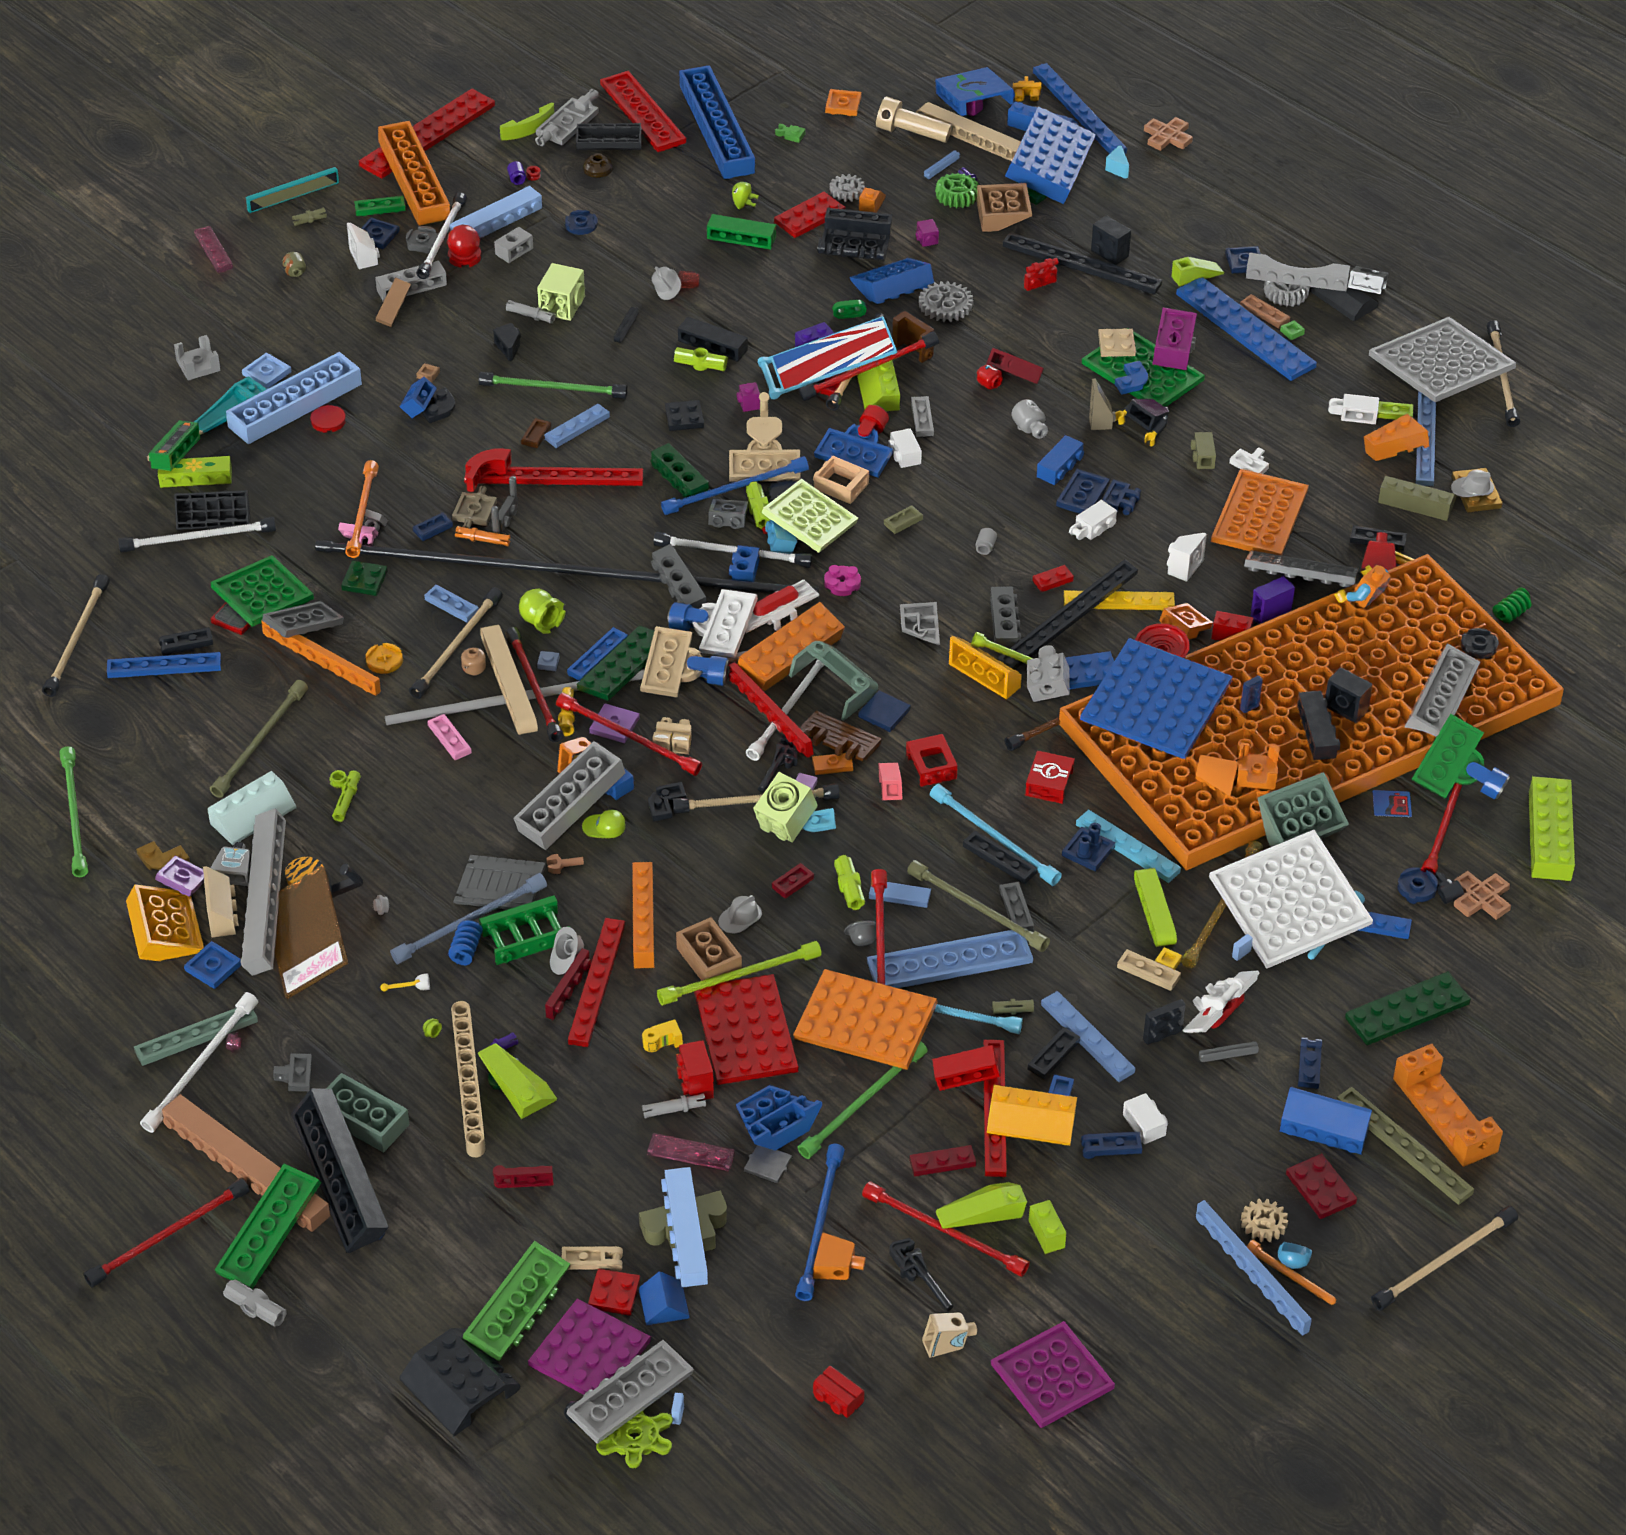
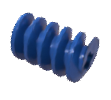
[448,920,483,966]

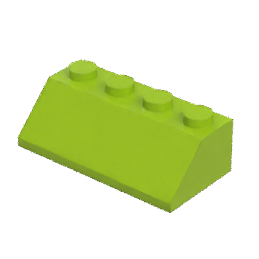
[857,360,900,411]

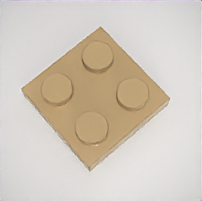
[1098,328,1136,357]

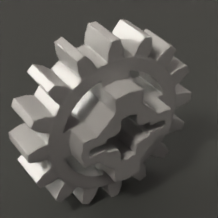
[830,174,865,202]

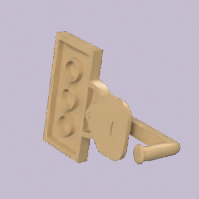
[729,392,800,482]

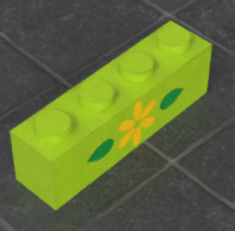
[158,456,232,488]

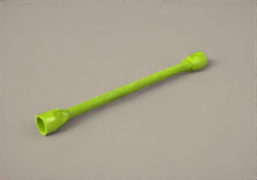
[657,941,821,1005]

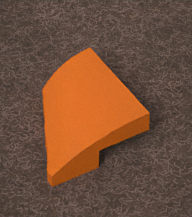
[1195,755,1238,798]

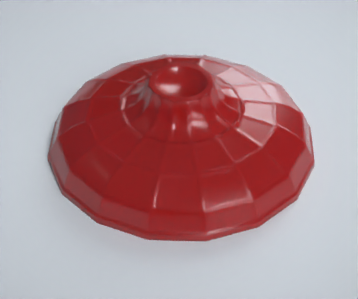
[1135,624,1189,658]

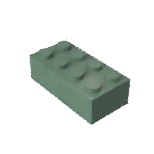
[326,1073,409,1153]

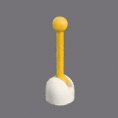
[381,973,430,991]

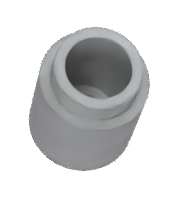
[975,528,997,555]

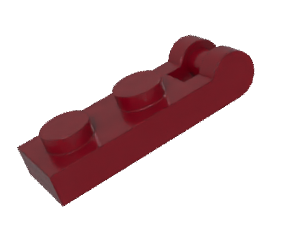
[493,1165,553,1188]

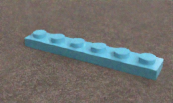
[1076,809,1181,883]

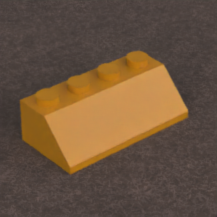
[949,636,1022,700]
[987,1085,1077,1146]

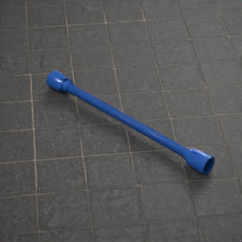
[661,456,809,515]
[795,1144,845,1301]

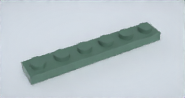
[134,1008,258,1066]

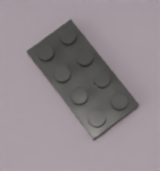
[262,601,344,638]

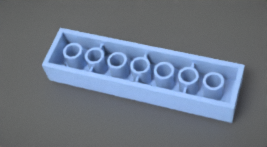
[226,352,362,444]

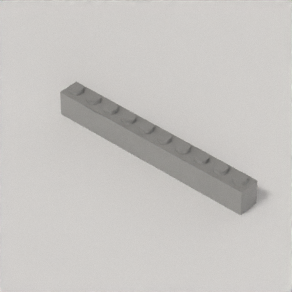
[241,808,286,976]

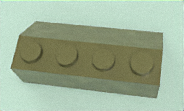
[1378,476,1457,521]

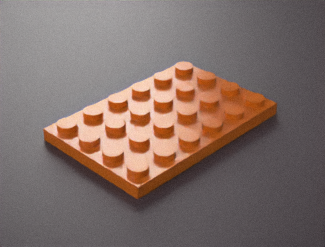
[1211,469,1309,555]
[793,969,938,1070]

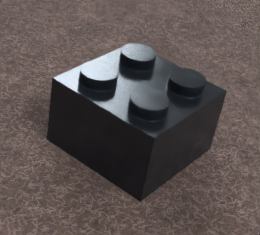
[1091,216,1131,265]
[1325,667,1373,723]

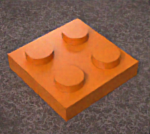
[825,89,861,116]

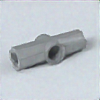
[223,1280,287,1327]

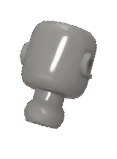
[1011,399,1048,439]

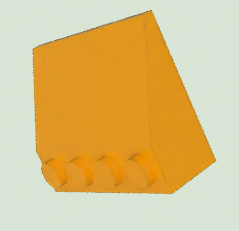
[126,884,204,961]

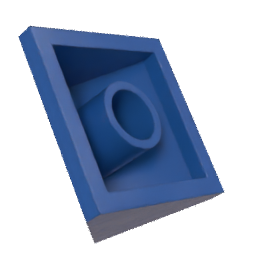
[639,1271,689,1325]

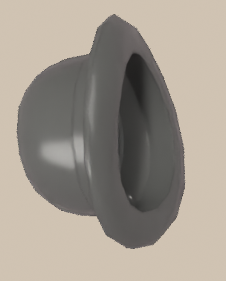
[844,921,876,947]

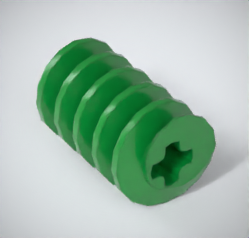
[1492,587,1532,624]

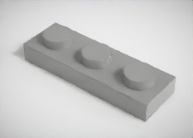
[911,396,934,437]

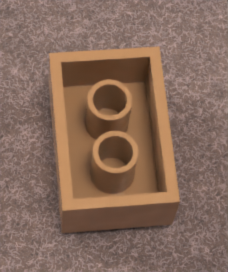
[676,917,742,981]

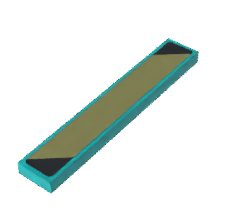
[246,167,339,213]

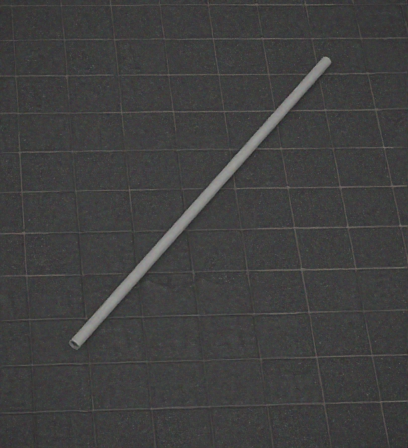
[385,651,747,725]

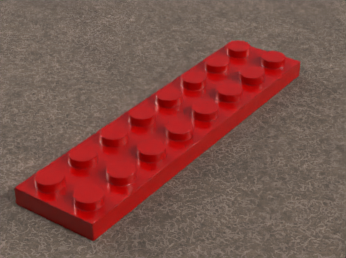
[600,71,686,152]

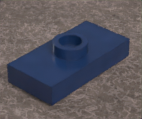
[413,513,453,541]
[1240,675,1263,713]

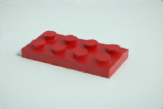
[774,192,845,238]

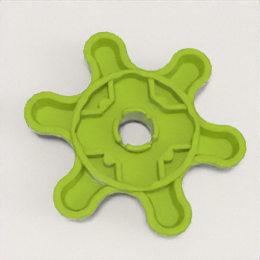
[596,1411,673,1468]

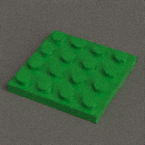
[211,555,314,627]

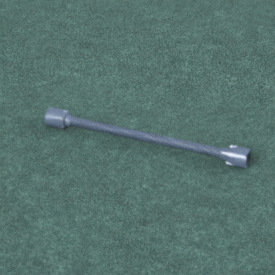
[390,873,547,964]

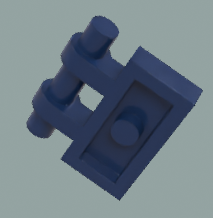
[1102,480,1141,515]

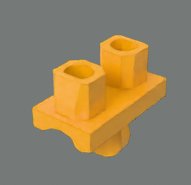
[1013,76,1042,101]

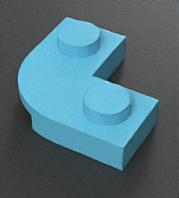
[803,808,836,832]

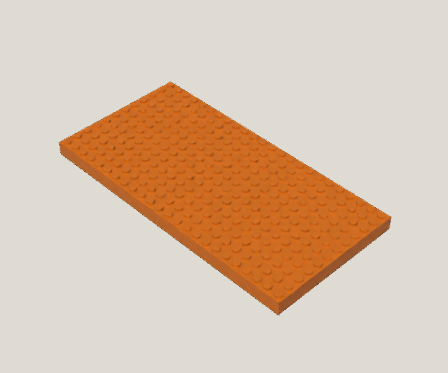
[1059,554,1564,871]

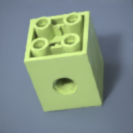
[537,263,585,321]
[753,772,818,842]

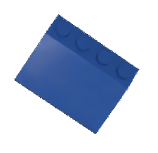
[850,258,934,304]

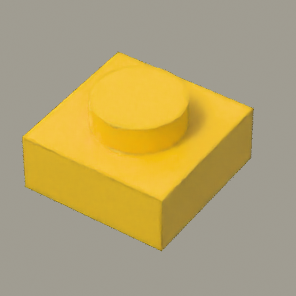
[1155,947,1182,970]

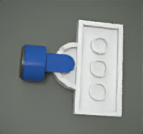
[668,589,758,658]

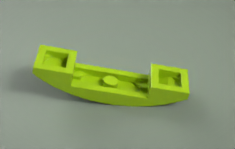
[500,103,555,140]

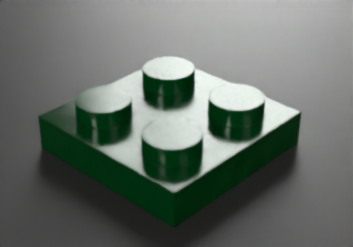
[341,561,388,596]

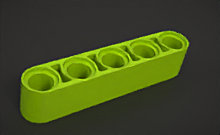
[1134,868,1177,947]

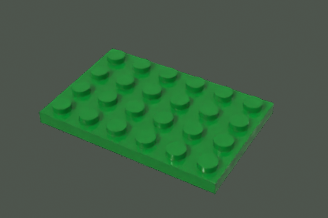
[1082,328,1205,407]

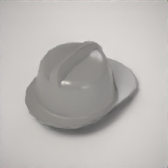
[652,267,681,300]
[1451,470,1494,497]
[718,895,762,934]
[550,927,584,975]

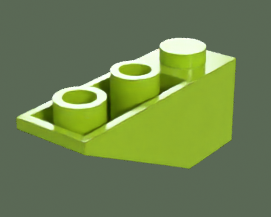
[1171,257,1224,286]

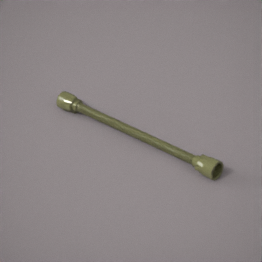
[210,680,308,798]
[907,860,1050,952]

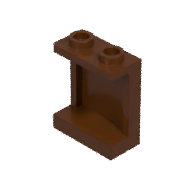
[892,311,934,363]

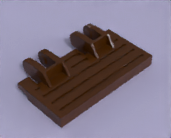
[800,711,882,762]

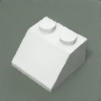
[347,223,380,269]
[1167,533,1207,582]

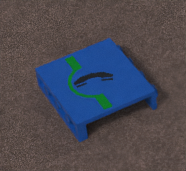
[935,67,1015,116]

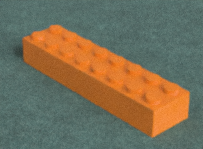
[378,121,450,226]

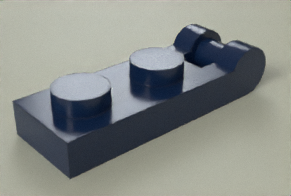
[1298,1037,1322,1089]
[1081,1132,1142,1159]

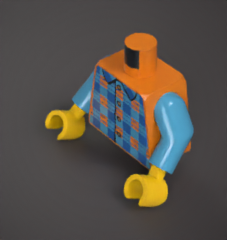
[1334,565,1391,608]

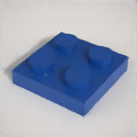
[184,941,241,989]

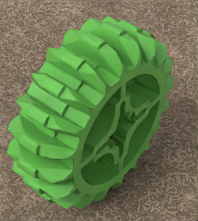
[935,173,978,209]

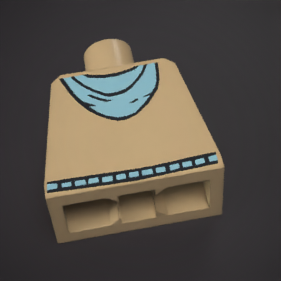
[922,1313,977,1358]

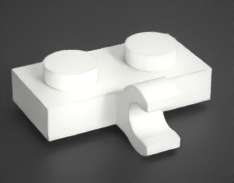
[1230,448,1269,474]

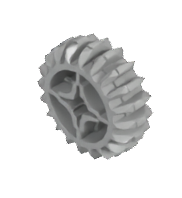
[1264,281,1310,307]

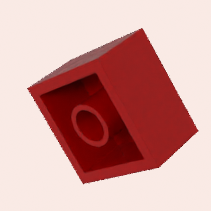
[676,1040,714,1101]

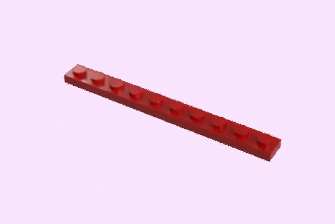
[465,467,643,486]

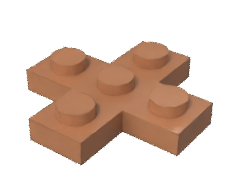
[1144,117,1193,151]
[1454,871,1511,920]

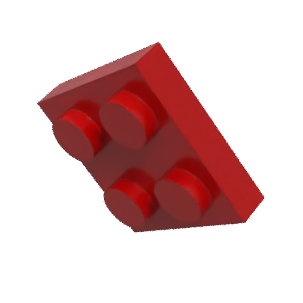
[588,1269,640,1316]

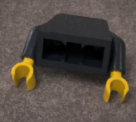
[1115,399,1169,446]

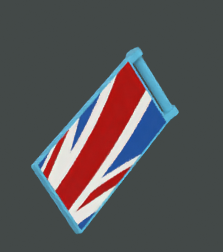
[758,316,897,399]

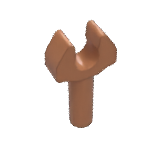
[546,854,584,874]

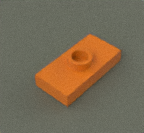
[812,753,853,775]

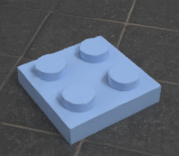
[242,353,292,389]

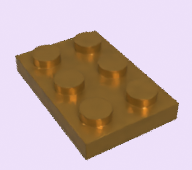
[1452,468,1502,512]

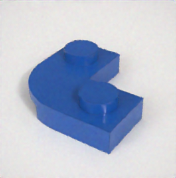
[1115,361,1148,395]

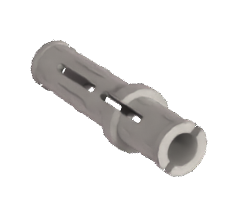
[506,300,556,323]
[642,1093,706,1118]

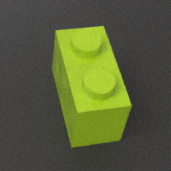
[1029,1200,1066,1254]

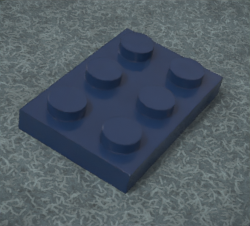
[1056,469,1110,514]

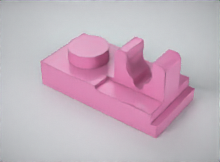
[338,523,378,546]

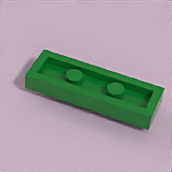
[354,196,406,216]

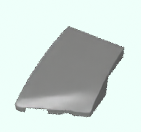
[900,602,940,645]

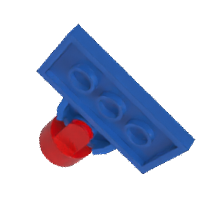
[814,405,893,478]

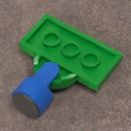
[1412,713,1510,800]

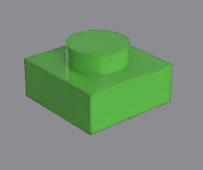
[1280,320,1305,340]

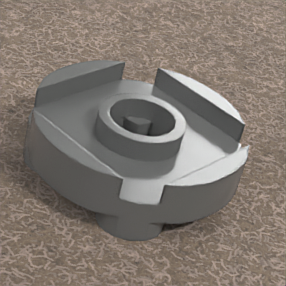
[406,226,439,254]

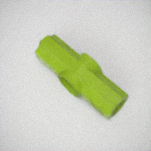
[674,347,728,371]
[746,482,770,529]
[834,855,865,910]

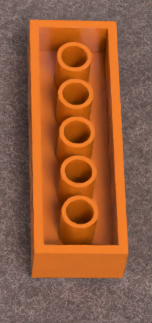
[737,602,845,691]

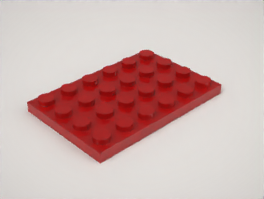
[694,974,798,1085]

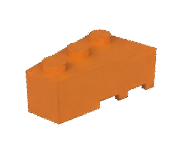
[1364,414,1429,461]

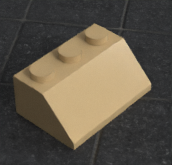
[203,866,239,937]

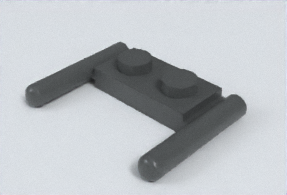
[491,476,518,534]

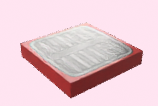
[211,602,251,635]

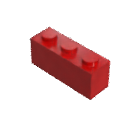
[932,1045,1000,1091]

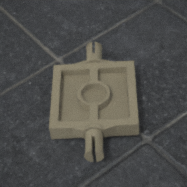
[452,486,497,528]

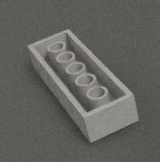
[514,741,625,850]

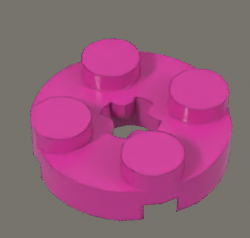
[824,565,861,596]

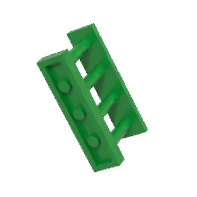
[479,895,571,965]

